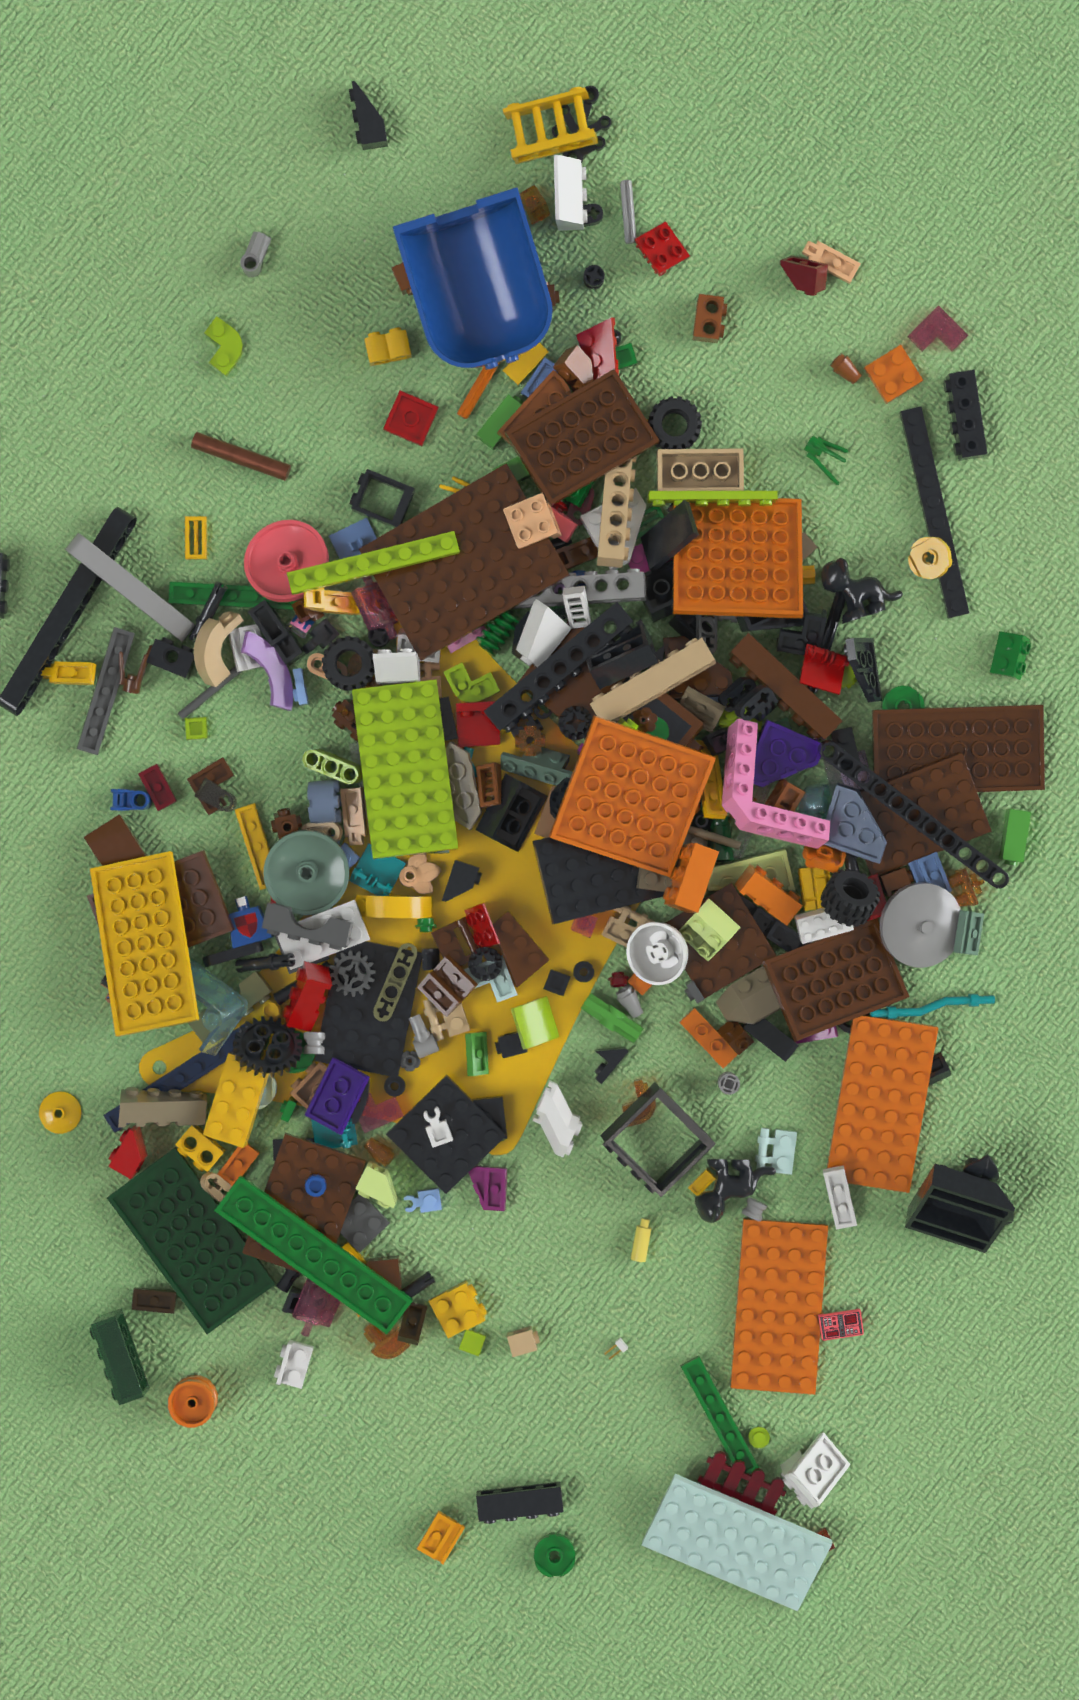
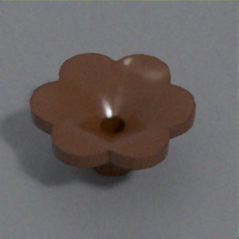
[632,707,658,733]

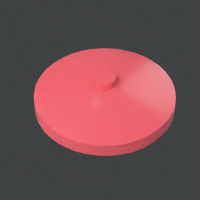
[244,520,329,602]

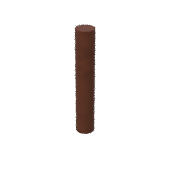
[191,432,291,481]

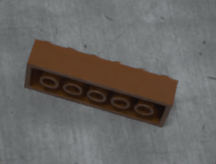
[728,633,842,741]

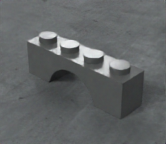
[262,902,354,950]

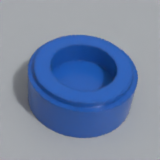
[305,1174,326,1197]

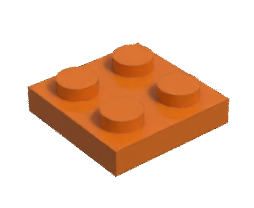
[864,344,923,404]

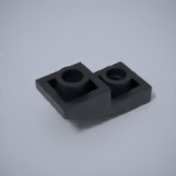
[350,1079,370,1124]

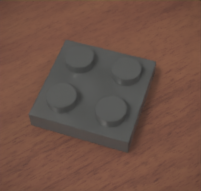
[340,1194,390,1253]

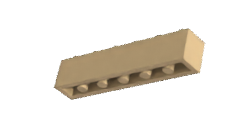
[590,638,716,722]

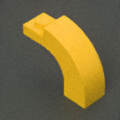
[356,895,432,918]

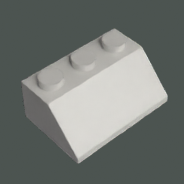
[554,155,588,231]

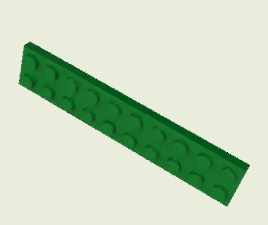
[214,1175,413,1335]

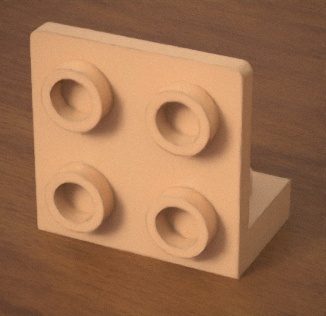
[503,493,562,549]

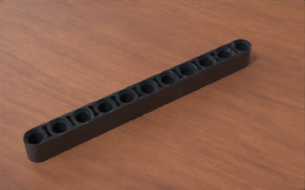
[0,507,137,716]
[818,740,1009,889]

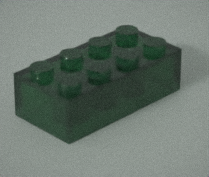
[90,1308,150,1405]

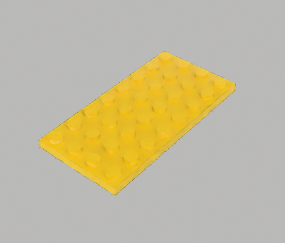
[90,851,199,1037]

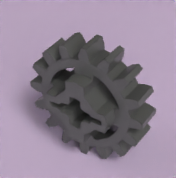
[330,950,376,997]

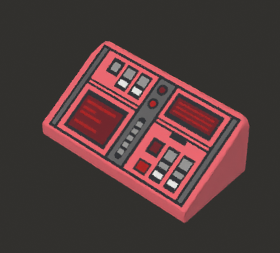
[818,1309,864,1341]

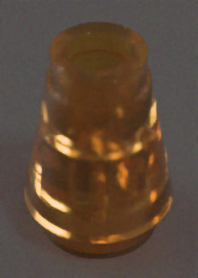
[364,1137,396,1167]

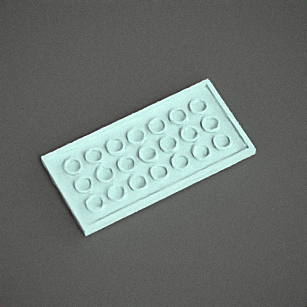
[642,1474,832,1611]

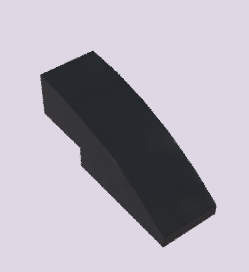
[248,599,306,665]

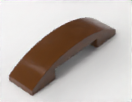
[556,537,598,570]

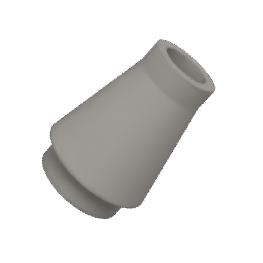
[616,985,643,1018]

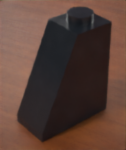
[742,1018,799,1062]

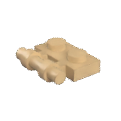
[601,906,655,948]
[423,999,470,1041]

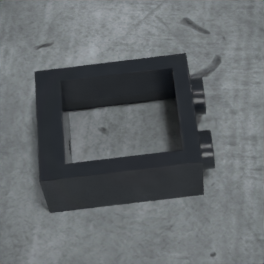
[349,469,415,528]

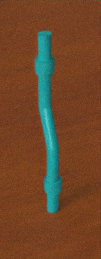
[869,994,995,1019]

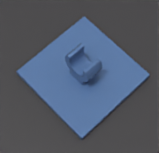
[329,518,377,559]

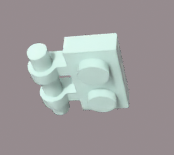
[755,1128,797,1175]

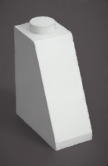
[516,599,572,667]

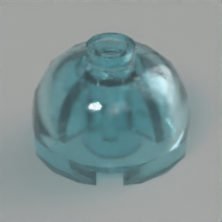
[796,784,831,820]

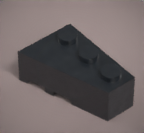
[735,600,809,632]

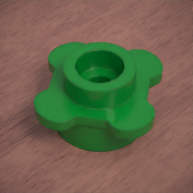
[415,918,437,932]

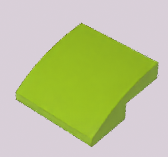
[511,996,559,1050]

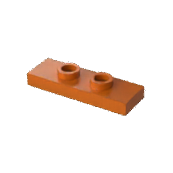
[679,1008,738,1068]

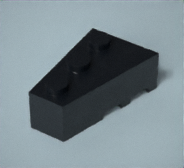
[586,619,659,689]

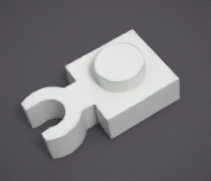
[424,1107,453,1148]

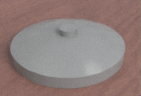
[880,882,961,968]

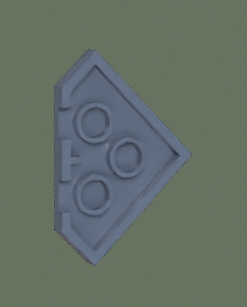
[824,783,887,864]

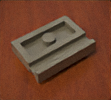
[679,686,726,733]

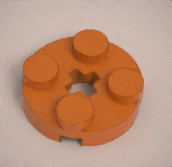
[802,845,846,873]

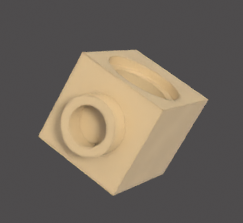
[507,1326,540,1357]

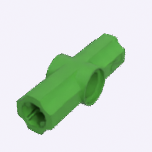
[581,993,644,1043]

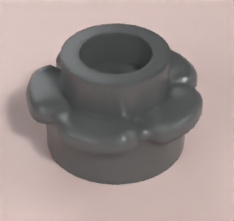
[400,1051,421,1071]

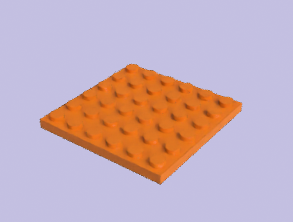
[673,498,803,618]
[549,715,716,877]

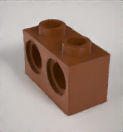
[692,294,727,343]
[764,779,805,812]

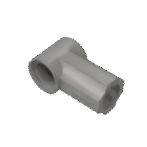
[240,232,271,277]

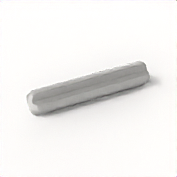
[620,180,636,244]

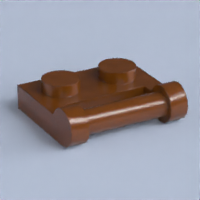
[431,917,483,966]

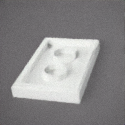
[787,1432,850,1507]

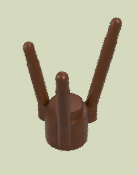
[119,645,153,694]

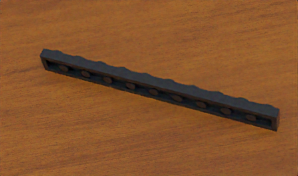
[899,406,970,619]

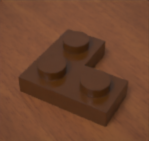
[187,757,235,815]

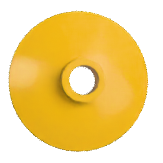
[39,1091,82,1134]

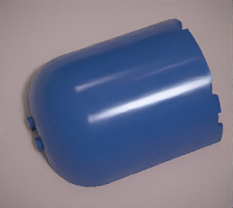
[393,187,552,370]

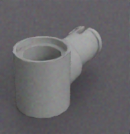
[409,1014,439,1059]

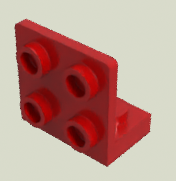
[456,701,500,747]

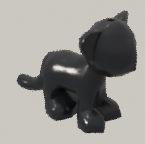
[821,558,903,624]
[695,1159,776,1223]

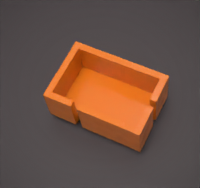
[663,843,719,913]

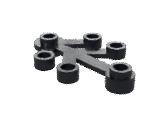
[552,86,611,163]

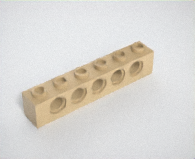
[597,456,637,568]

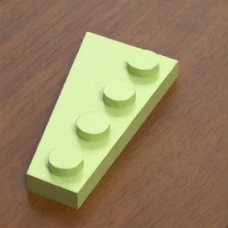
[707,848,795,891]

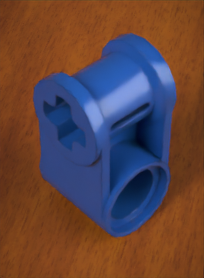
[110,789,153,811]

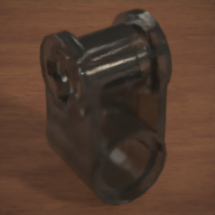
[194,778,237,812]

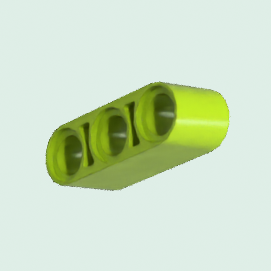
[302,749,363,784]

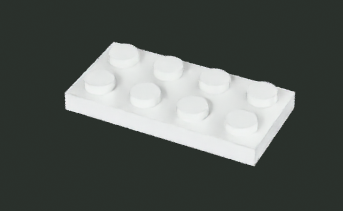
[277,900,370,970]

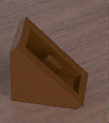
[366,1255,402,1289]

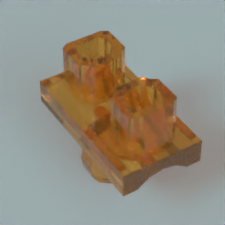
[947,868,985,907]

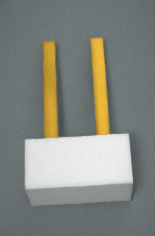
[604,1338,628,1360]

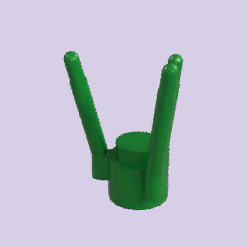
[804,435,848,485]

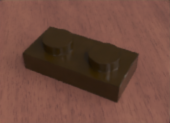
[132,1287,177,1314]
[397,1302,427,1346]

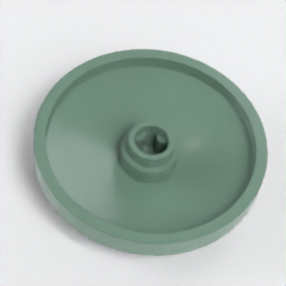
[263,830,349,915]

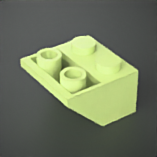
[679,899,740,961]
[355,1161,398,1209]

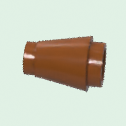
[830,353,862,384]

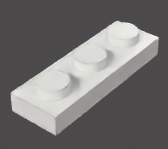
[823,1165,857,1230]

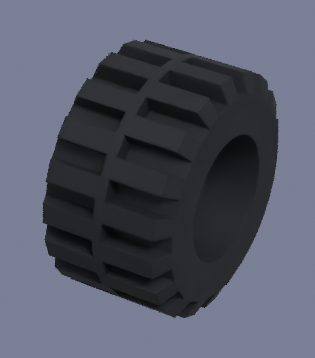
[648,396,702,449]
[322,636,375,691]
[820,869,880,927]

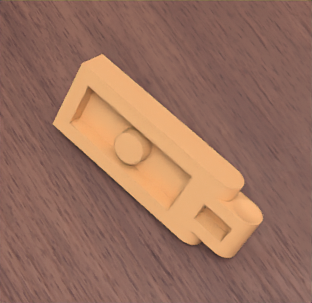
[802,241,861,284]
[340,787,367,845]

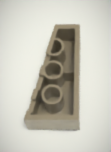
[118,1087,207,1128]

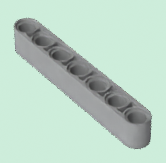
[65,533,195,642]

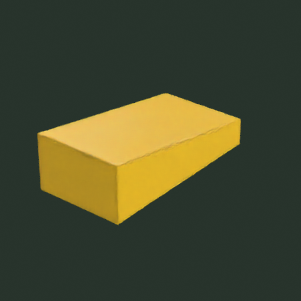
[688,1168,716,1196]

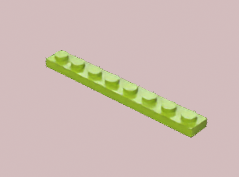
[287,531,460,595]

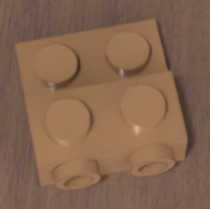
[290,1062,327,1109]

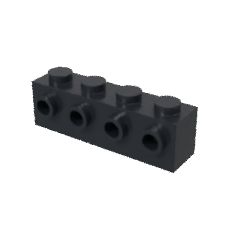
[943,369,987,461]

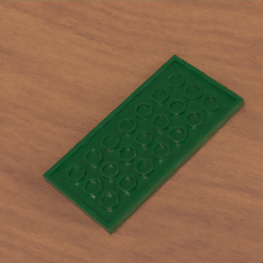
[107,1147,276,1334]

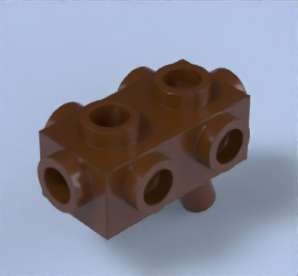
[331,699,358,742]

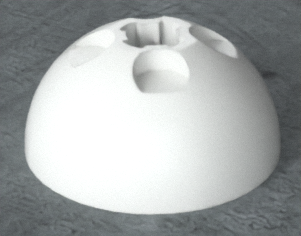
[626,922,688,985]

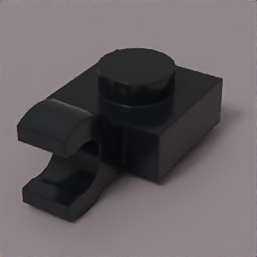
[301,618,339,654]

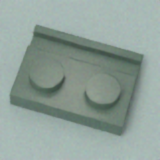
[953,910,984,955]

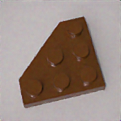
[663,636,732,701]

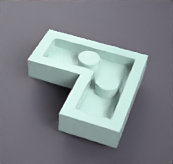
[464,955,518,1002]

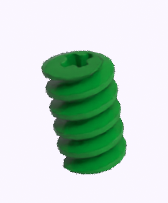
[476,612,519,657]

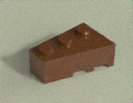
[493,911,549,987]

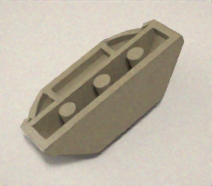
[716,966,781,1024]

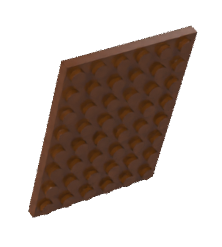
[359,463,570,661]

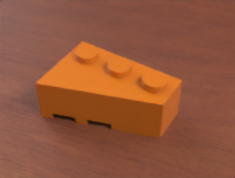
[735,864,803,925]

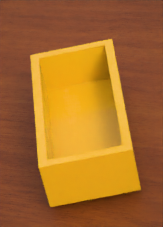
[203,1051,270,1148]

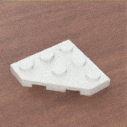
[580,488,646,570]

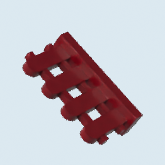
[695,1451,786,1516]

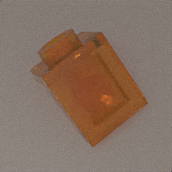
[519,185,550,224]

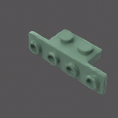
[501,744,573,786]

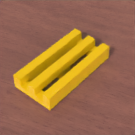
[185,516,207,560]

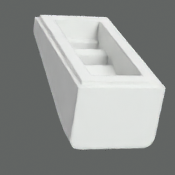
[562,586,591,628]

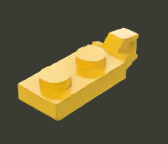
[41,661,96,685]

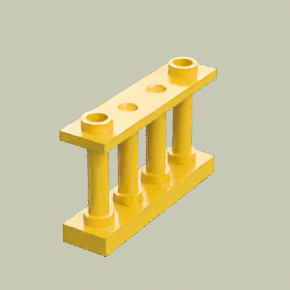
[502,87,598,164]

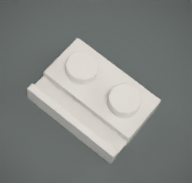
[228,624,262,672]

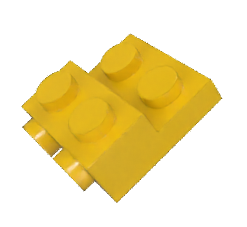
[428,1280,487,1339]

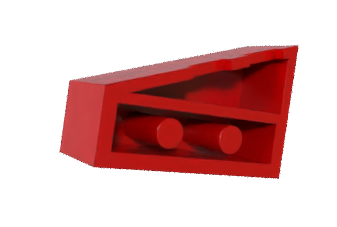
[283,961,332,1032]

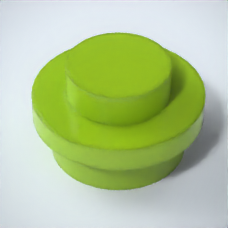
[748,1426,770,1448]

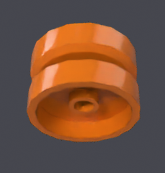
[168,1375,218,1428]

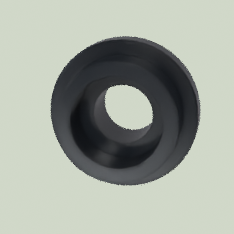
[573,961,594,983]
[384,1076,405,1097]

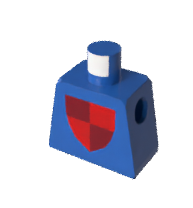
[229,896,274,948]

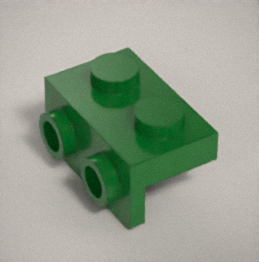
[990,631,1031,680]

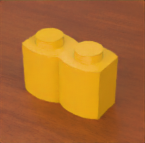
[364,327,412,366]

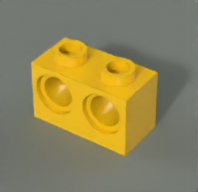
[175,1125,226,1172]

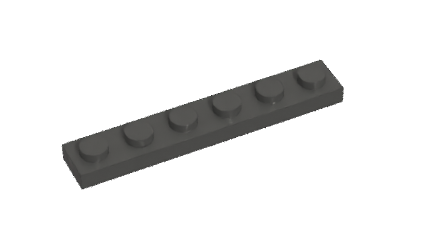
[76,627,135,755]

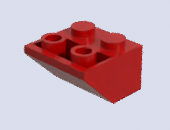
[108,1125,148,1179]

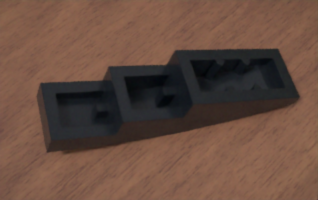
[739,894,812,952]

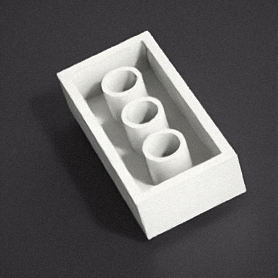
[794,908,854,944]

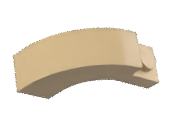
[194,611,244,687]

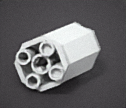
[532,1080,582,1157]

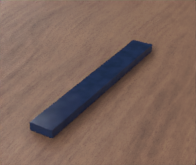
[103,1023,245,1133]

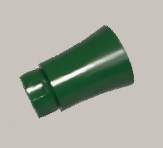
[707,816,735,862]

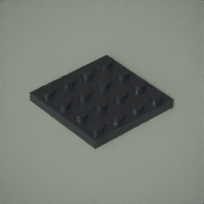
[386,1074,506,1194]

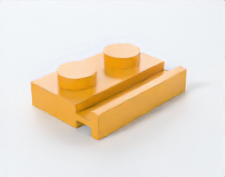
[417,1510,465,1564]

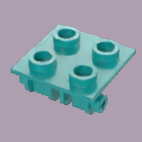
[349,843,406,896]
[311,1118,358,1149]

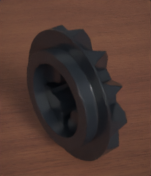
[558,705,593,740]
[468,947,502,981]

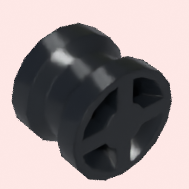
[583,265,605,290]
[368,625,390,648]

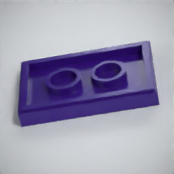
[305,1057,370,1135]

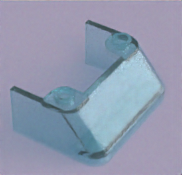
[190,959,248,1056]

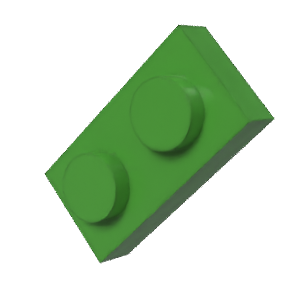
[465,1032,489,1076]

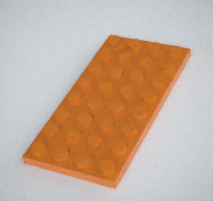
[826,1015,938,1193]
[730,1218,828,1395]

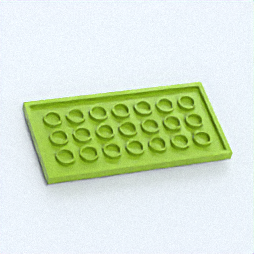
[352,679,458,859]

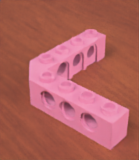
[722,718,830,849]

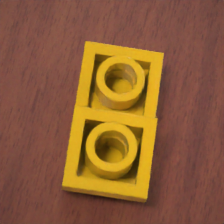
[503,343,549,385]

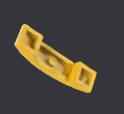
[304,587,380,615]

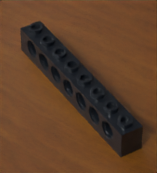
[484,602,634,734]

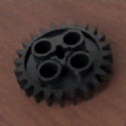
[233,1016,303,1078]

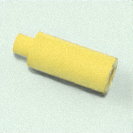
[631,1218,652,1262]

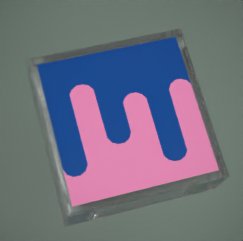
[286,614,316,639]

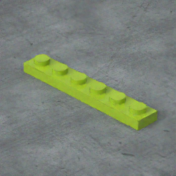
[648,491,778,507]

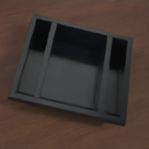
[905,1163,1015,1253]

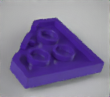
[753,720,825,787]

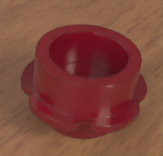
[608,972,629,988]

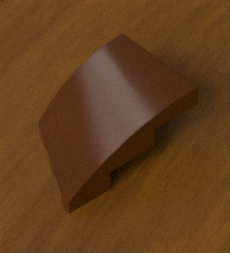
[84,814,148,866]

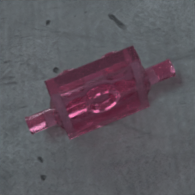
[351,576,399,640]
[292,1278,340,1337]

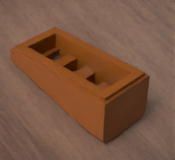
[476,762,502,808]

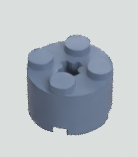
[307,780,342,823]

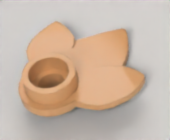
[399,854,441,894]

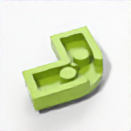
[204,316,243,377]
[443,663,500,703]

